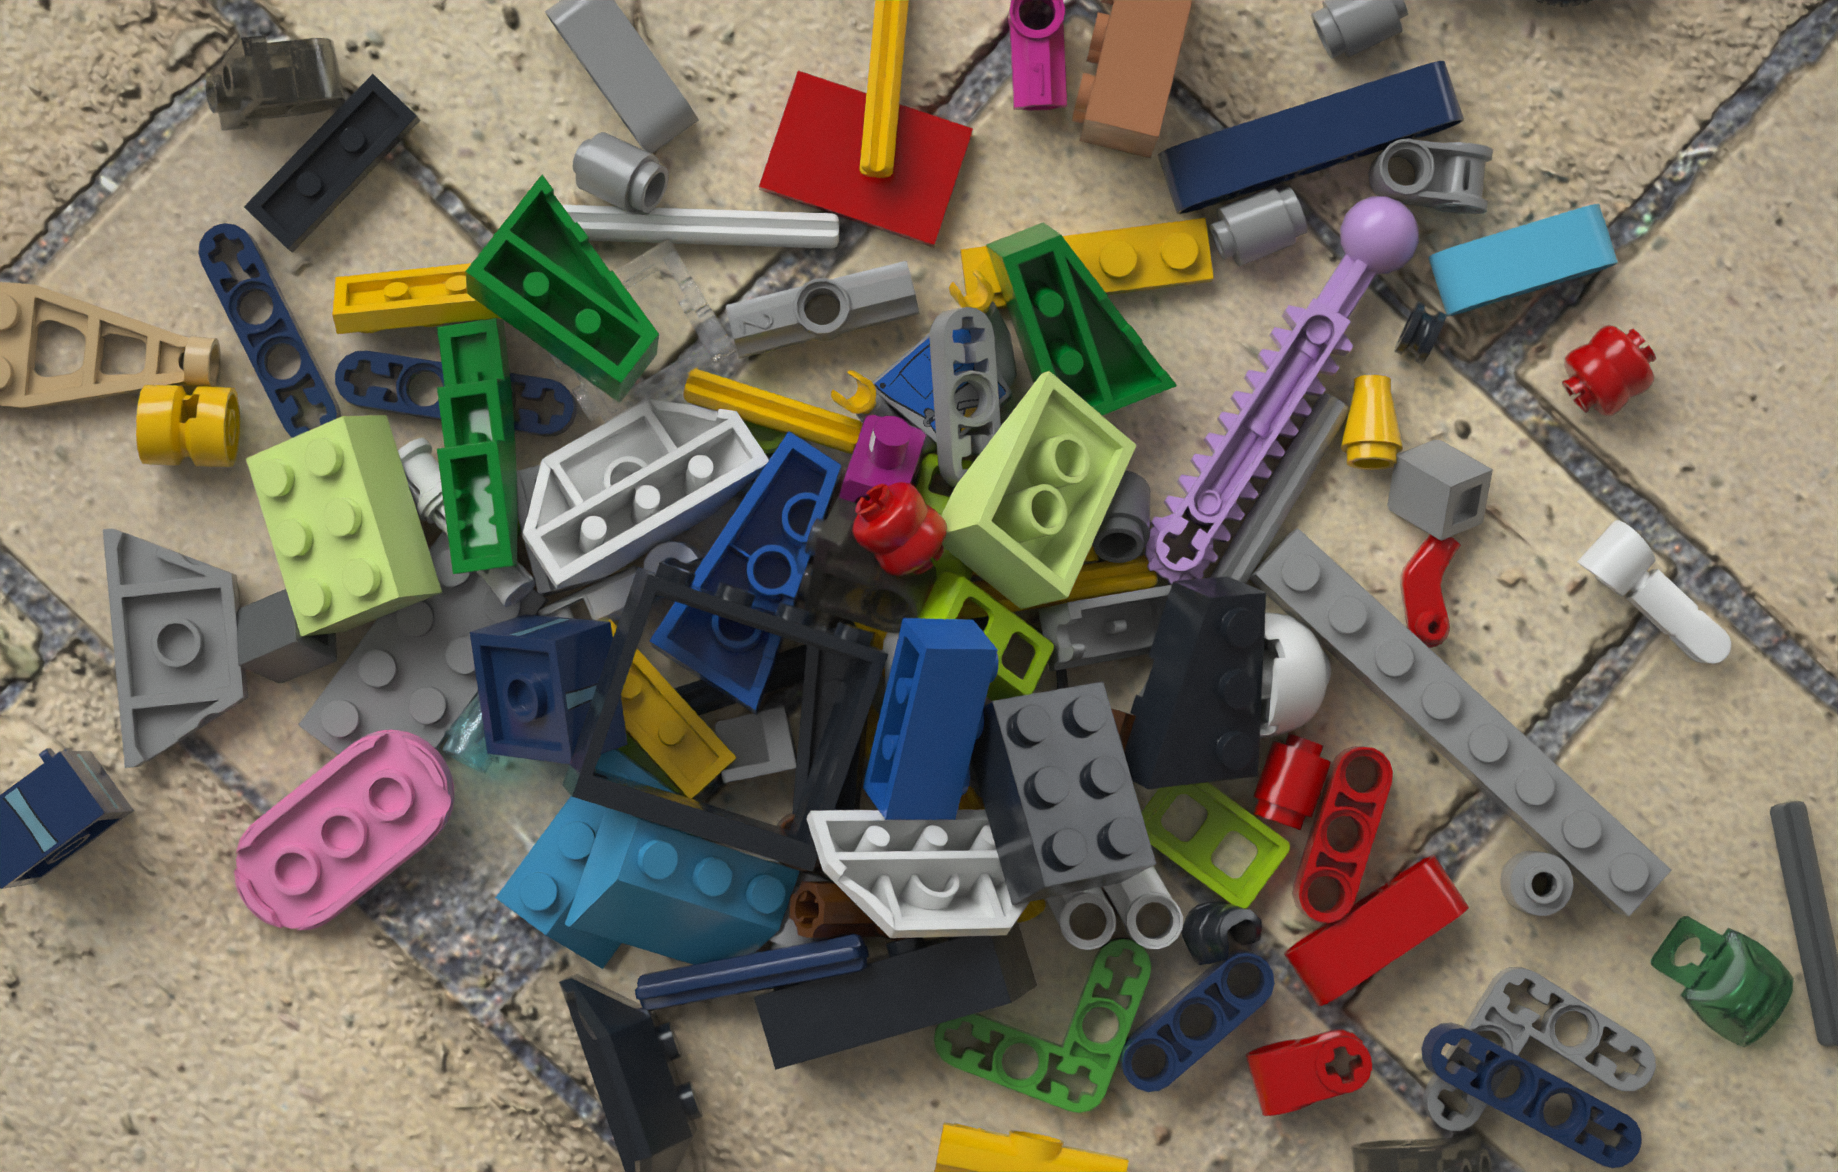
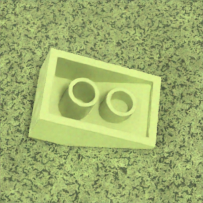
[941,371,1137,609]

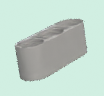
[545,0,699,154]

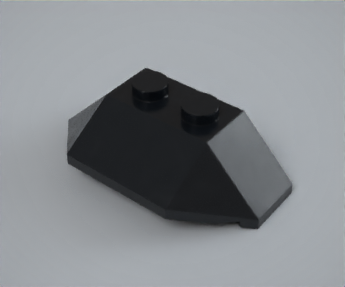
[559,974,703,1172]

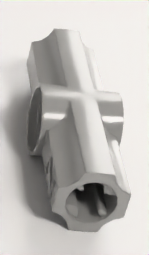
[726,261,920,359]

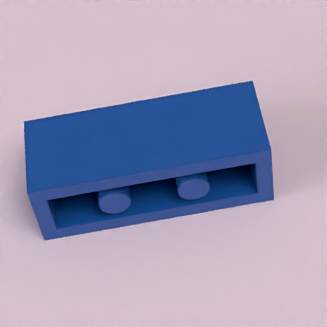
[863,618,998,820]

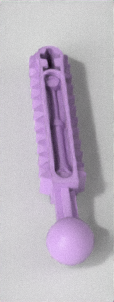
[1145,196,1419,585]

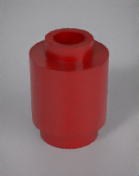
[1253,733,1331,830]

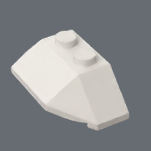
[522,399,769,589]
[806,810,1029,938]

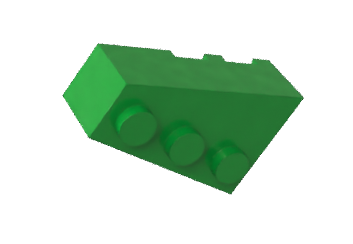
[465,174,659,403]

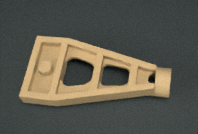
[0,282,221,410]

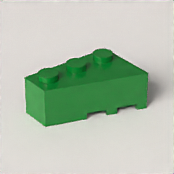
[986,222,1177,416]

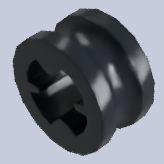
[1394,301,1446,365]

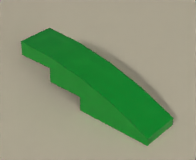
[437,318,518,574]

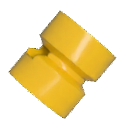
[136,384,240,467]

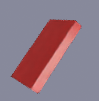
[759,71,973,248]

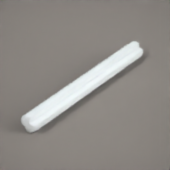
[562,205,840,249]

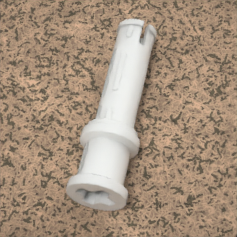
[398,438,536,607]

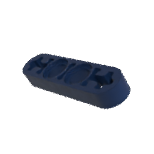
[198,223,342,438]
[335,350,577,437]
[1421,1022,1642,1168]

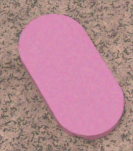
[234,730,454,930]

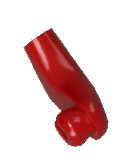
[1400,534,1461,648]

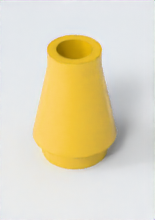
[1341,375,1403,470]

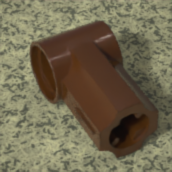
[789,881,903,941]

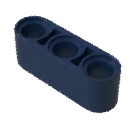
[1119,949,1275,1092]

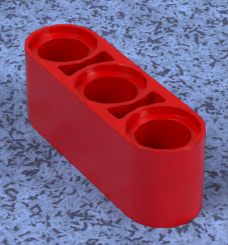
[1292,746,1393,923]
[1284,854,1469,1007]

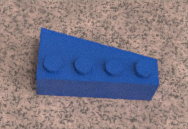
[649,431,842,716]

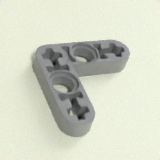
[929,307,1001,488]
[1423,967,1656,1131]

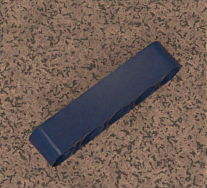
[1158,61,1464,214]

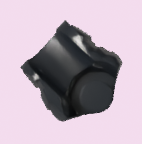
[1181,901,1262,965]

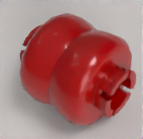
[1562,325,1656,416]
[852,482,947,576]

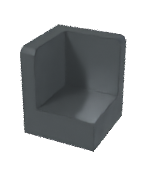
[237,589,337,683]

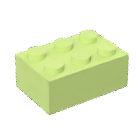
[246,415,442,637]

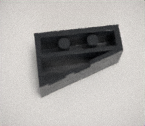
[1124,576,1266,789]

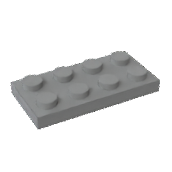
[298,532,549,754]

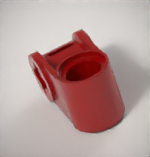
[1246,1029,1372,1116]

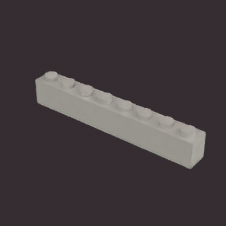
[1249,528,1671,917]

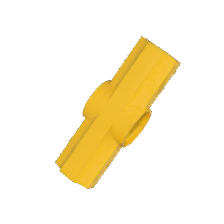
[934,1122,1129,1172]

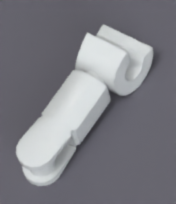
[1577,520,1731,664]
[538,541,704,622]

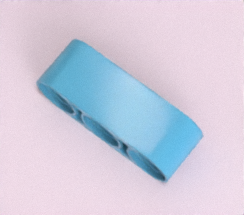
[1428,204,1618,316]

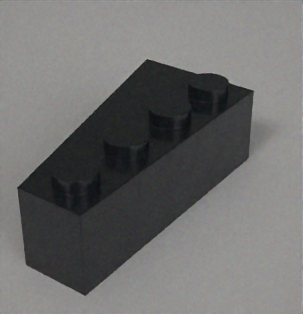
[754,921,1037,1070]

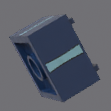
[469,614,628,764]
[0,748,134,889]

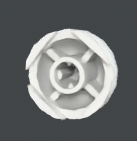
[1260,612,1331,738]

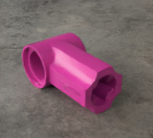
[1008,0,1067,111]

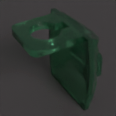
[1651,916,1794,1048]

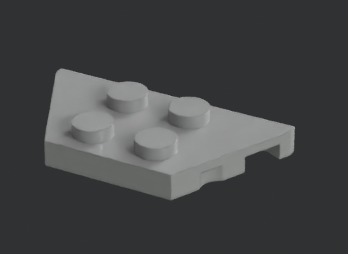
[103,528,248,768]

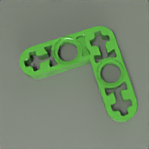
[934,937,1151,1113]

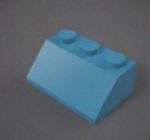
[495,748,683,969]
[565,807,800,965]

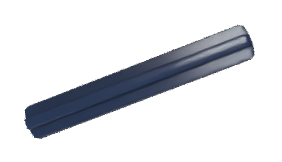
[635,934,869,1011]

